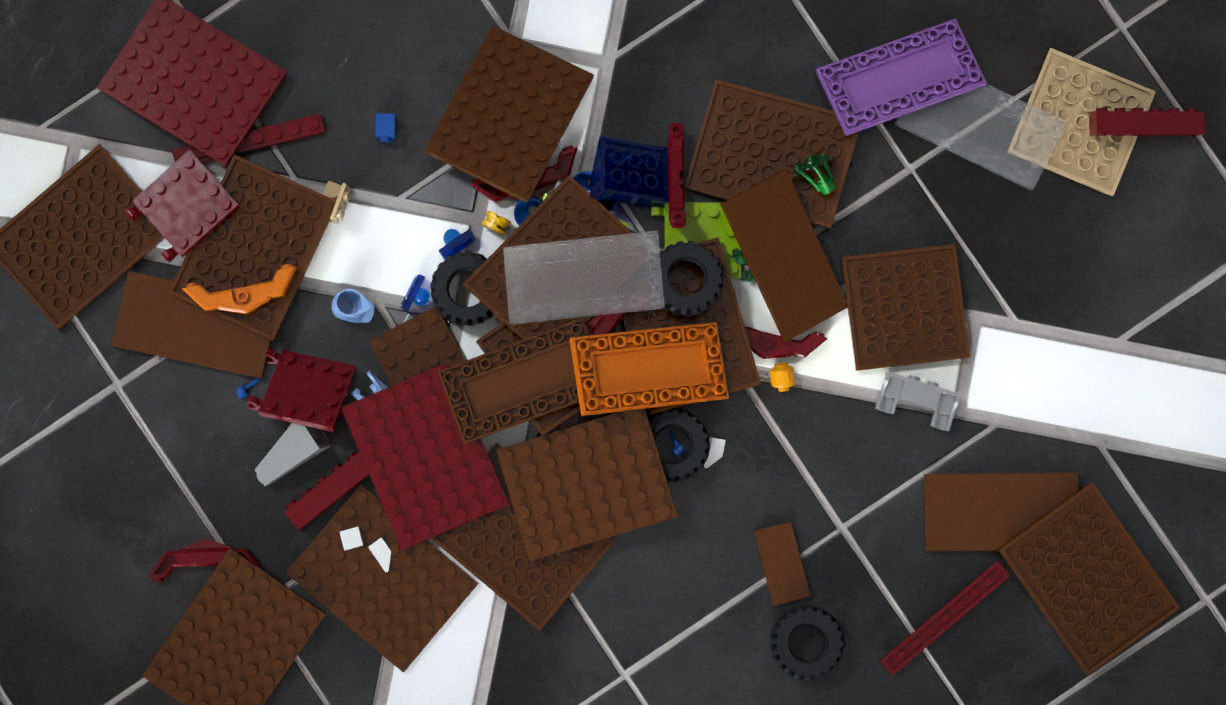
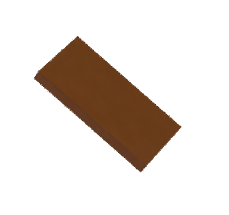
[753,522,811,606]

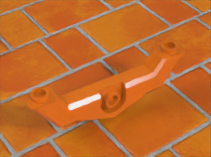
[183,264,297,314]

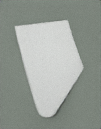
[704,437,726,468]
[368,538,391,572]

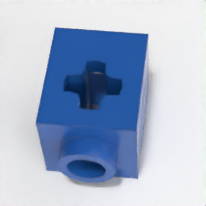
[375,113,396,143]

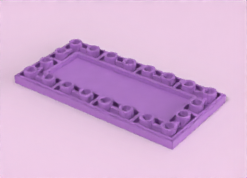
[816,19,987,136]

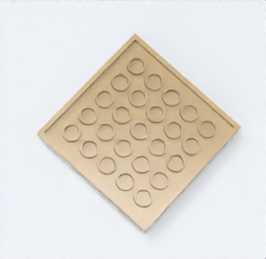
[1007,48,1156,196]

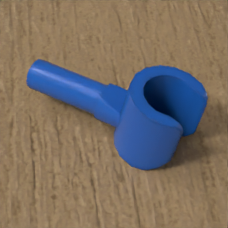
[236,378,260,399]
[668,430,685,458]

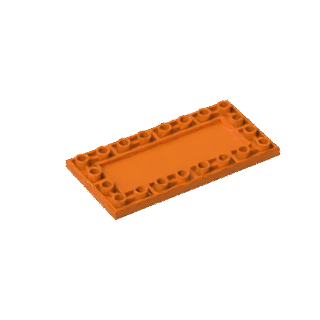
[570,322,729,416]

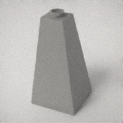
[255,423,332,486]

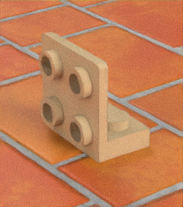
[323,181,352,225]

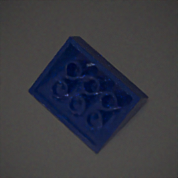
[590,136,669,208]

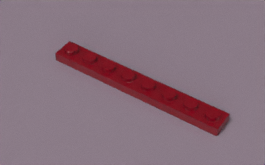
[172,113,325,163]
[880,561,1010,675]

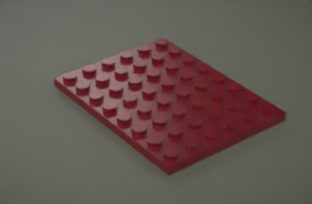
[97,0,288,168]
[341,362,509,550]

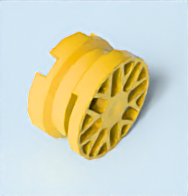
[481,211,511,236]

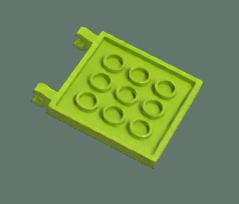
[651,202,741,279]

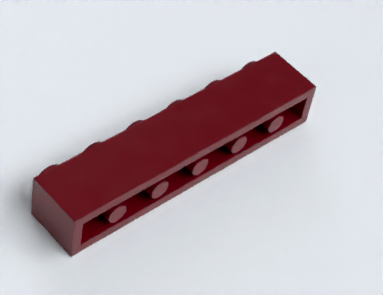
[1089,108,1205,136]
[284,452,369,530]

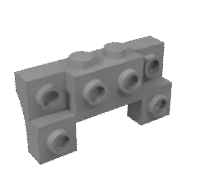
[874,371,961,432]

